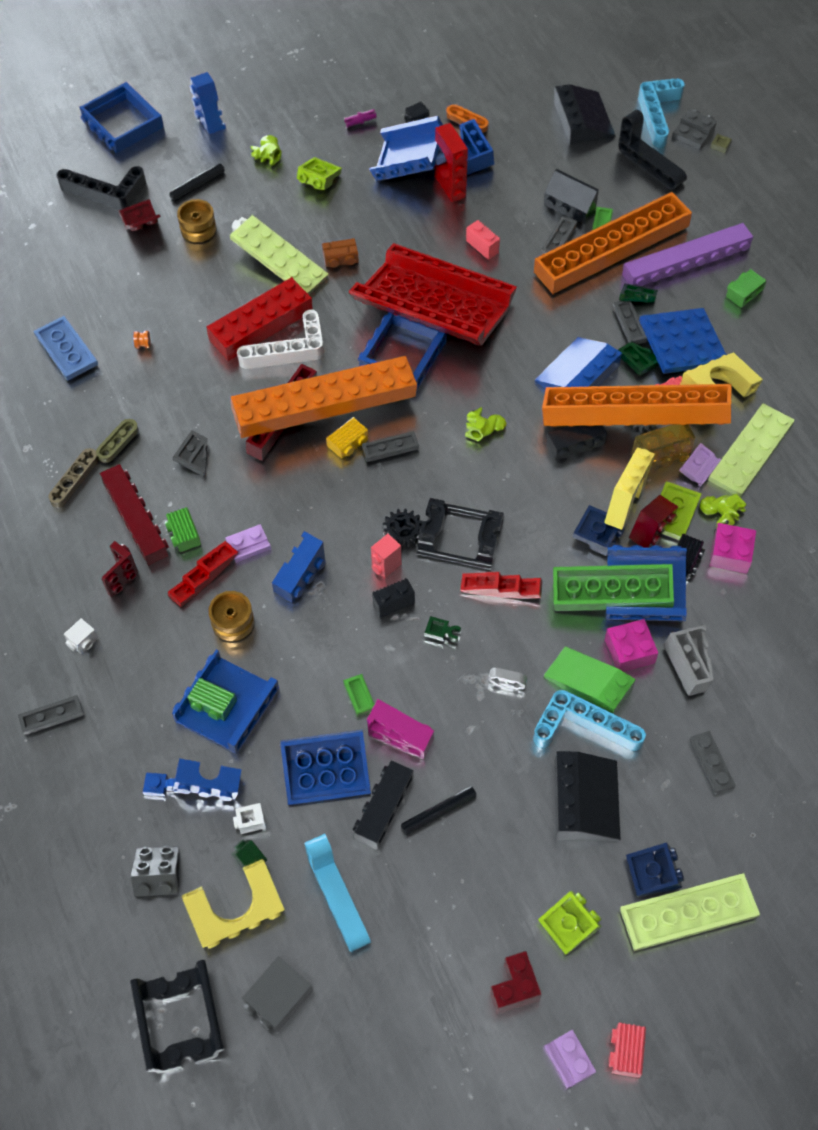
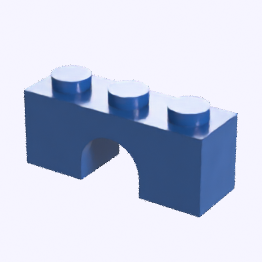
[173,758,242,801]

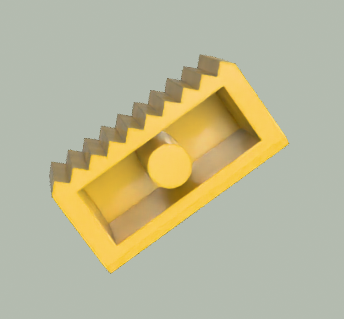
[326,417,368,459]

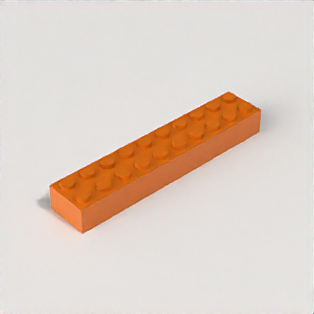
[534,192,692,294]
[231,356,417,438]
[542,384,731,427]

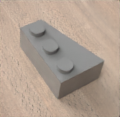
[664,625,714,696]

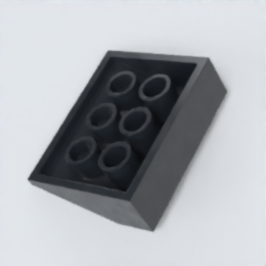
[554,84,615,145]
[555,751,621,841]

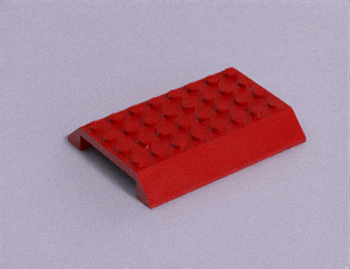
[349,243,517,346]

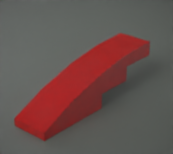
[168,541,238,607]
[460,572,542,599]

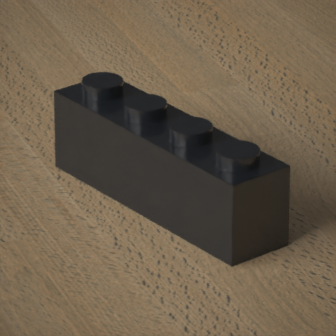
[352,760,414,850]

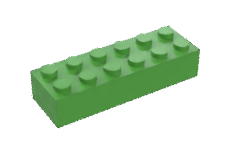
[553,564,674,611]

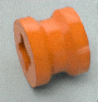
[134,331,151,349]

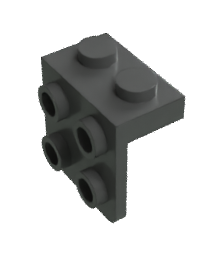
[131,846,179,897]

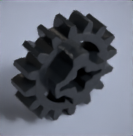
[383,508,423,547]

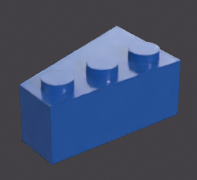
[189,72,226,134]
[460,119,494,175]
[272,531,326,603]

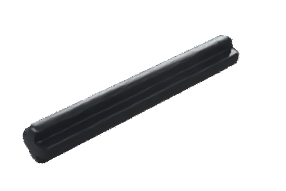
[169,163,225,201]
[401,786,477,835]

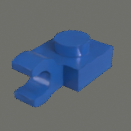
[143,773,178,797]

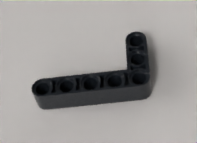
[618,109,687,189]
[56,166,146,210]

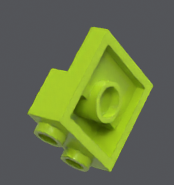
[296,157,342,190]
[538,891,602,955]

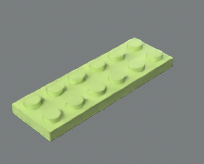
[230,215,328,295]
[708,403,795,498]
[620,873,760,951]

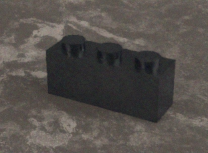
[546,425,607,460]

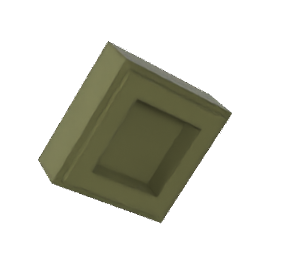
[710,134,732,153]

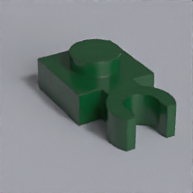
[424,616,461,642]

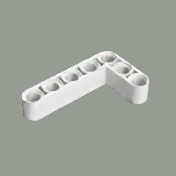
[237,310,324,369]

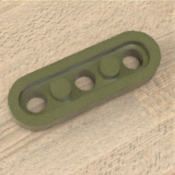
[96,419,139,463]

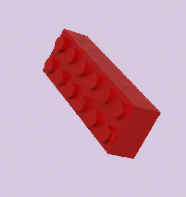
[206,277,313,361]

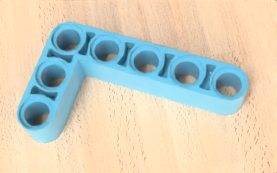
[638,79,685,148]
[533,690,646,751]
[304,834,371,952]

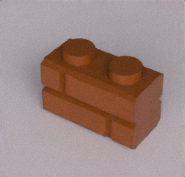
[322,238,359,268]

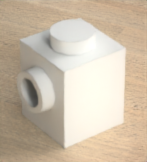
[64,618,98,654]

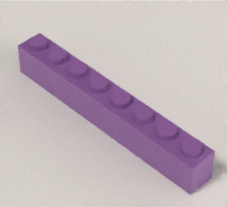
[622,223,753,287]

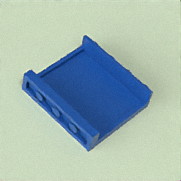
[369,116,443,181]

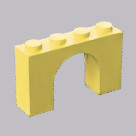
[680,352,763,397]
[604,447,655,530]
[182,859,285,948]

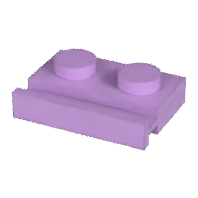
[679,443,722,487]
[225,524,271,563]
[543,1030,596,1089]

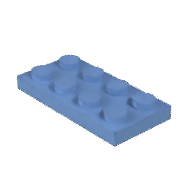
[33,316,98,381]

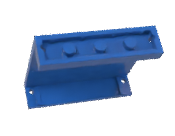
[606,545,687,621]
[172,649,279,754]

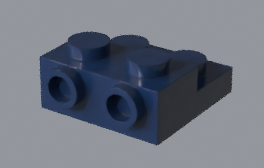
[573,505,625,556]
[626,842,684,898]

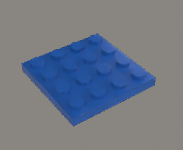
[639,308,726,374]

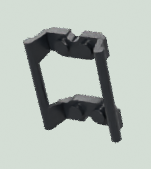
[417,498,505,570]
[130,960,224,1073]

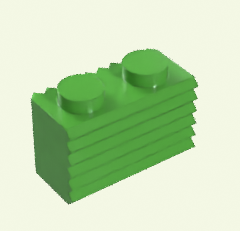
[726,269,767,308]
[165,507,201,552]
[188,678,237,721]

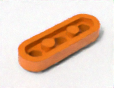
[446,105,488,133]

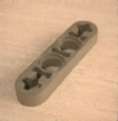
[48,448,99,508]

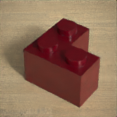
[628,495,678,548]
[490,951,542,1014]

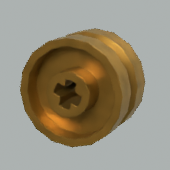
[177,199,216,242]
[208,591,254,641]

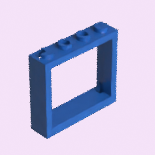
[79,82,164,153]
[358,312,447,392]

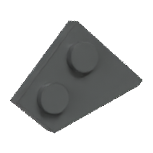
[173,430,208,477]

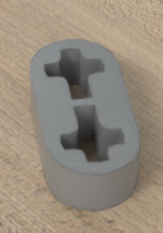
[488,668,527,690]

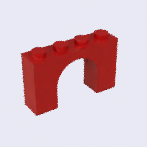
[435,123,468,202]

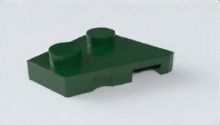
[619,283,658,303]
[618,342,659,376]

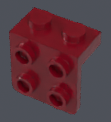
[118,199,161,232]
[102,541,138,597]

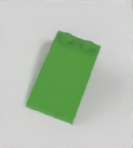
[544,646,636,715]

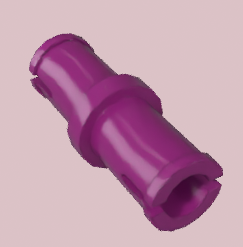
[344,108,377,128]

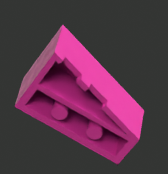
[367,699,434,759]

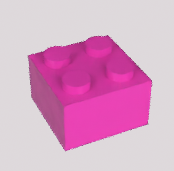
[709,523,756,574]
[604,619,658,672]

